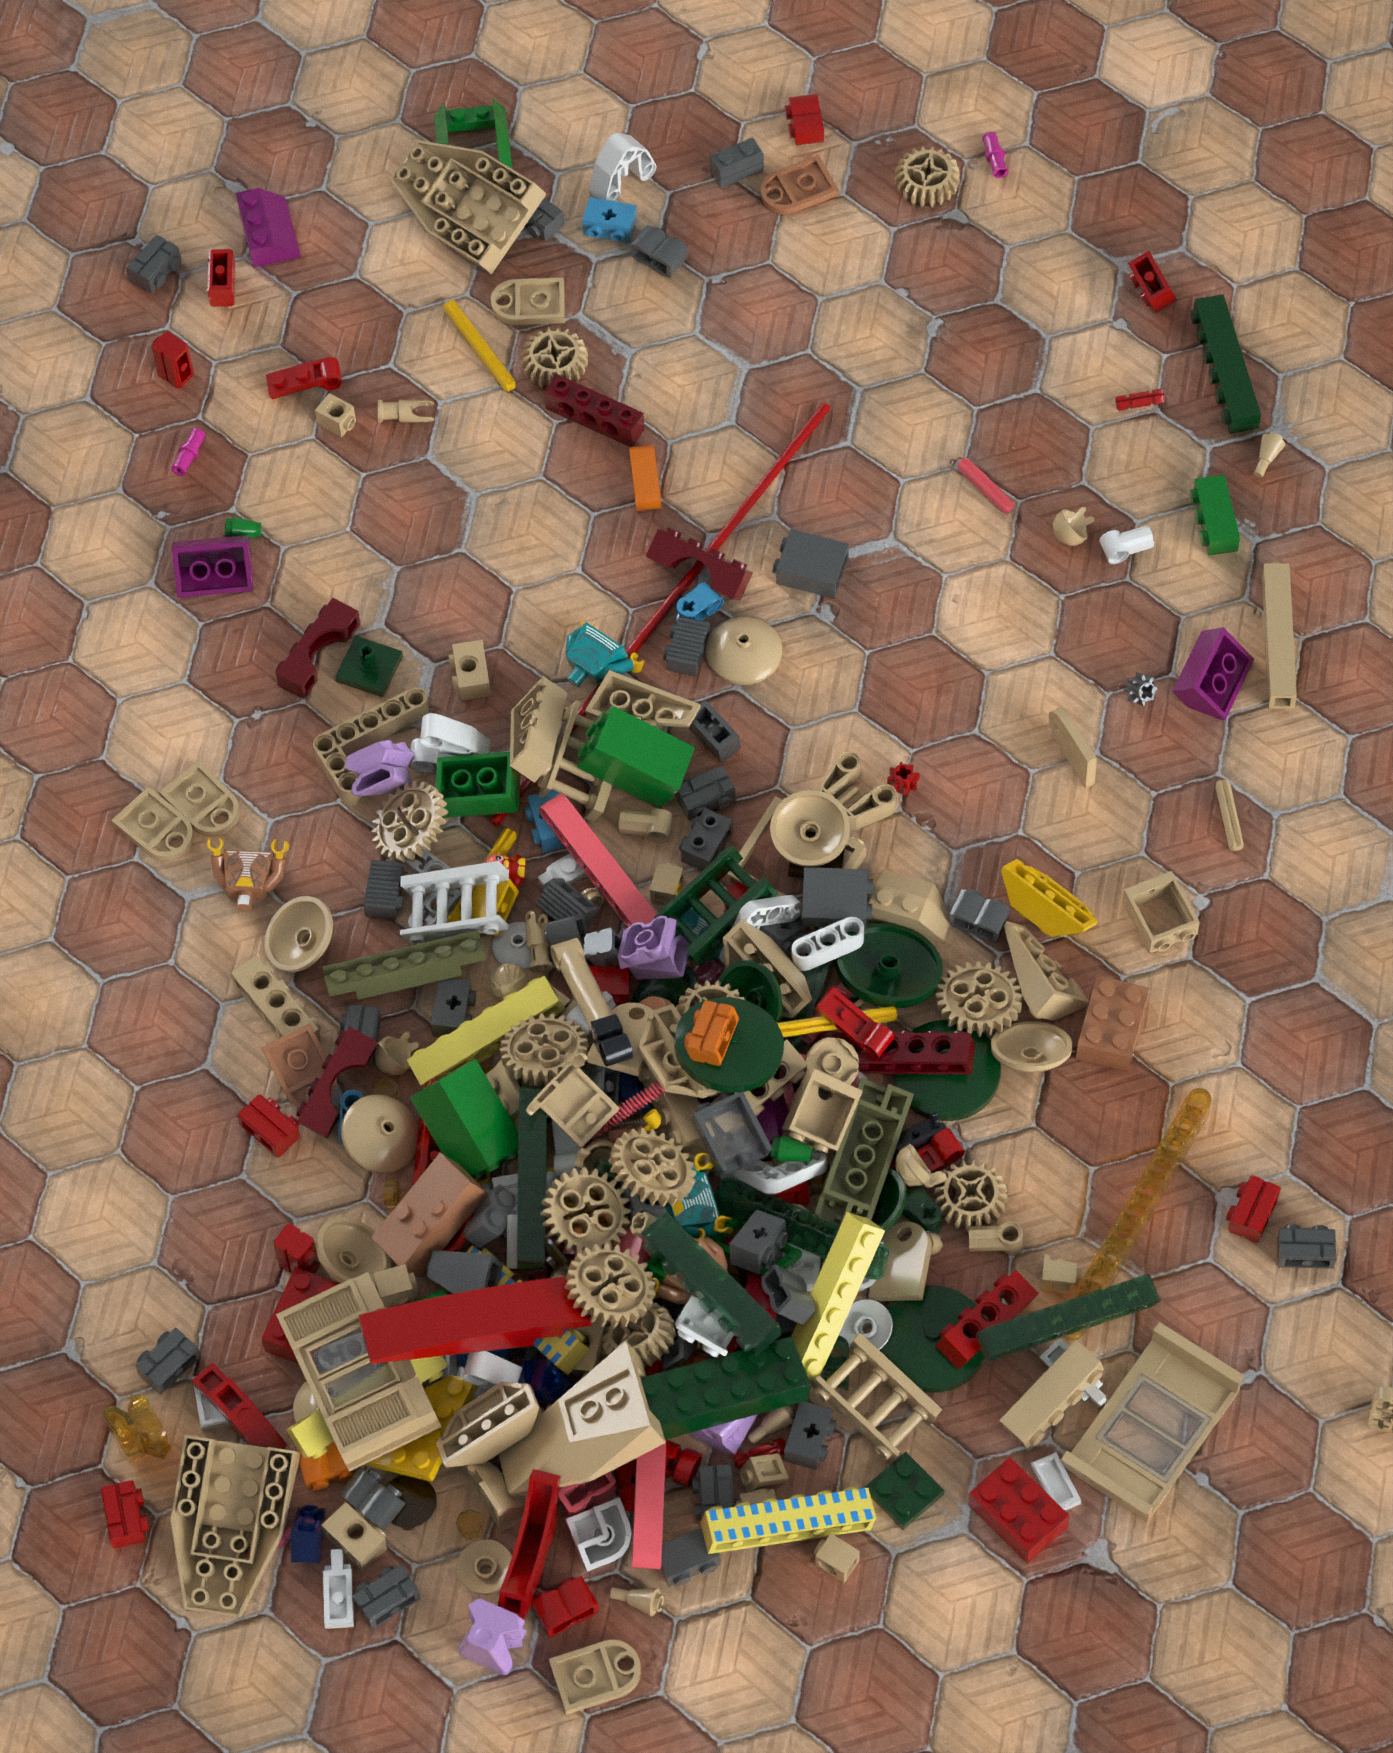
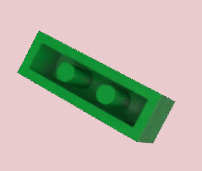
[1190,475,1240,556]

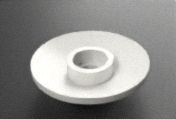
[492,922,531,970]
[839,1299,893,1351]

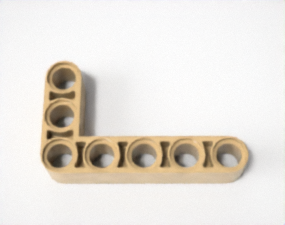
[313,687,429,805]

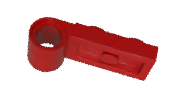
[266,357,342,399]
[814,987,895,1059]
[889,1128,965,1189]

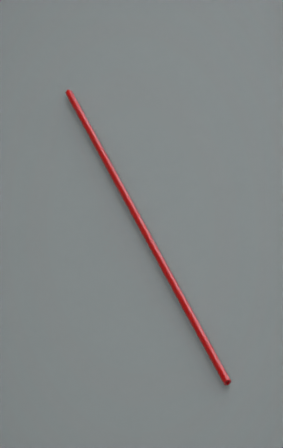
[490,402,830,827]

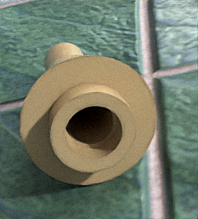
[1254,432,1286,478]
[747,1406,795,1445]
[610,1587,664,1617]

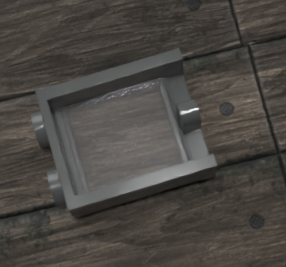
[690,1092,772,1178]

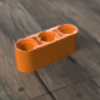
[629,445,662,511]

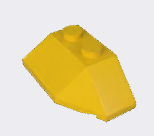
[1001,859,1098,937]

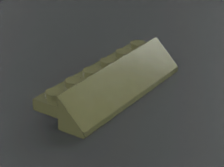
[322,930,486,1000]
[810,1078,914,1237]

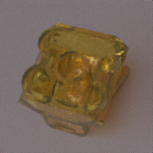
[103,1394,172,1463]

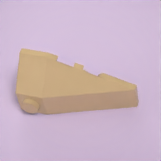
[585,670,701,727]
[1004,921,1090,1021]
[460,1461,527,1532]

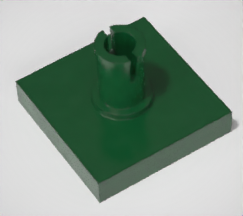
[335,636,403,697]

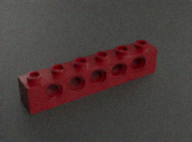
[810,1030,975,1074]

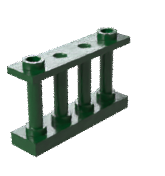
[654,845,778,967]

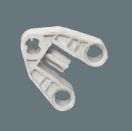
[588,133,657,202]
[409,713,490,772]
[457,1351,541,1401]

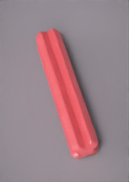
[957,457,1015,514]

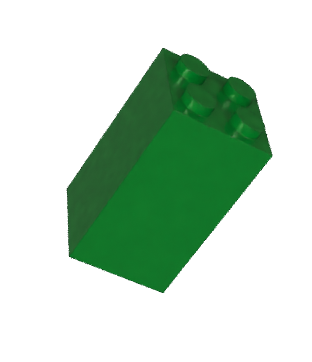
[577,705,695,809]
[409,1059,525,1179]

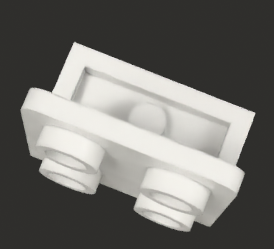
[675,1295,740,1358]

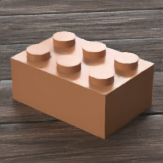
[1076,975,1149,1072]

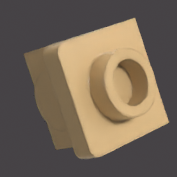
[740,1453,788,1492]

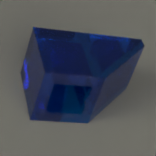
[518,1358,574,1404]
[290,1505,326,1563]

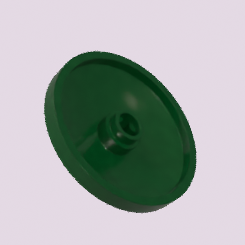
[835,923,943,1008]
[674,997,784,1093]
[893,1020,1001,1121]
[879,1285,988,1393]

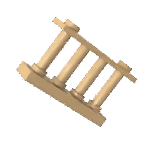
[538,700,612,822]
[812,1333,942,1463]

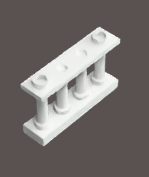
[400,861,509,945]

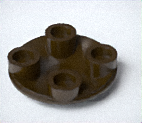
[385,1475,437,1531]

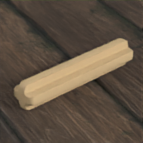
[1216,779,1244,851]

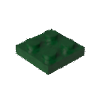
[864,1451,944,1530]

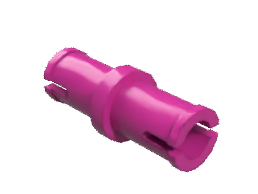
[982,132,1008,178]
[171,428,206,476]

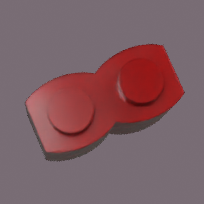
[785,94,824,145]
[532,1576,599,1638]

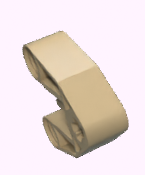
[820,751,897,831]

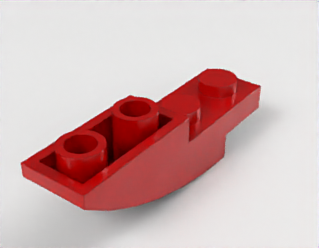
[191,1362,287,1449]

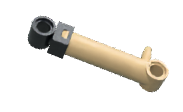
[550,938,633,1067]

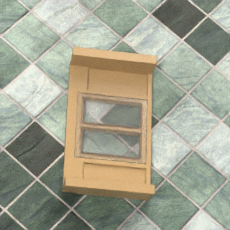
[276,1272,441,1471]
[1061,1322,1245,1522]

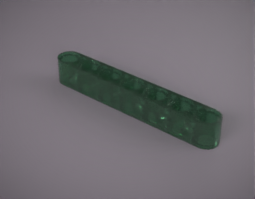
[517,1086,547,1271]
[715,1177,890,1280]
[975,1274,1161,1361]

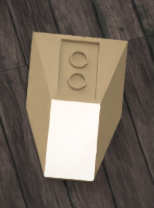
[390,140,546,275]
[498,1341,666,1497]
[171,1435,301,1617]

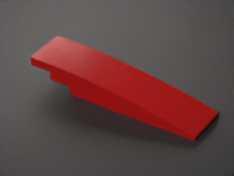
[358,1276,592,1364]

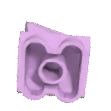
[345,740,414,796]
[617,916,690,980]
[689,1414,758,1455]
[458,1598,526,1675]

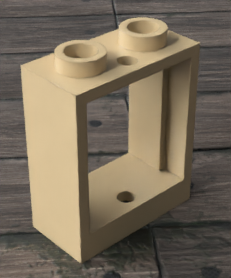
[1122,871,1200,953]
[782,1068,863,1154]

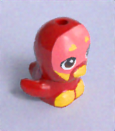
[485,854,526,889]

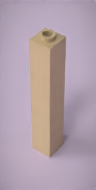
[1262,562,1297,709]

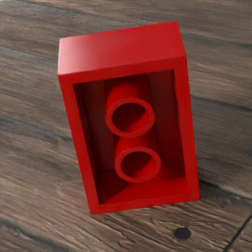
[261,1267,341,1367]
[968,1457,1069,1564]

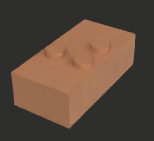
[371,1153,488,1279]

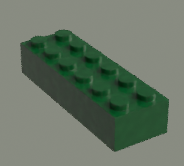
[640,1336,810,1440]

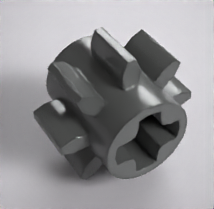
[1124,672,1158,706]

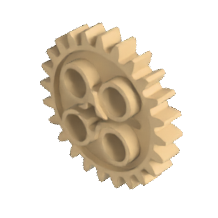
[371,781,448,863]
[935,961,1023,1037]
[500,1013,589,1085]
[609,1128,696,1207]
[541,1167,631,1256]
[565,1243,656,1328]

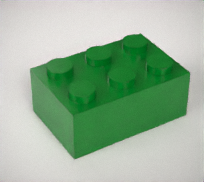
[435,752,521,818]

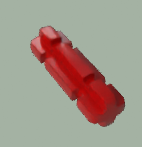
[1115,389,1164,411]
[733,1438,786,1470]

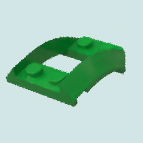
[434,98,512,169]

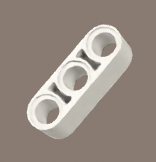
[792,917,864,971]

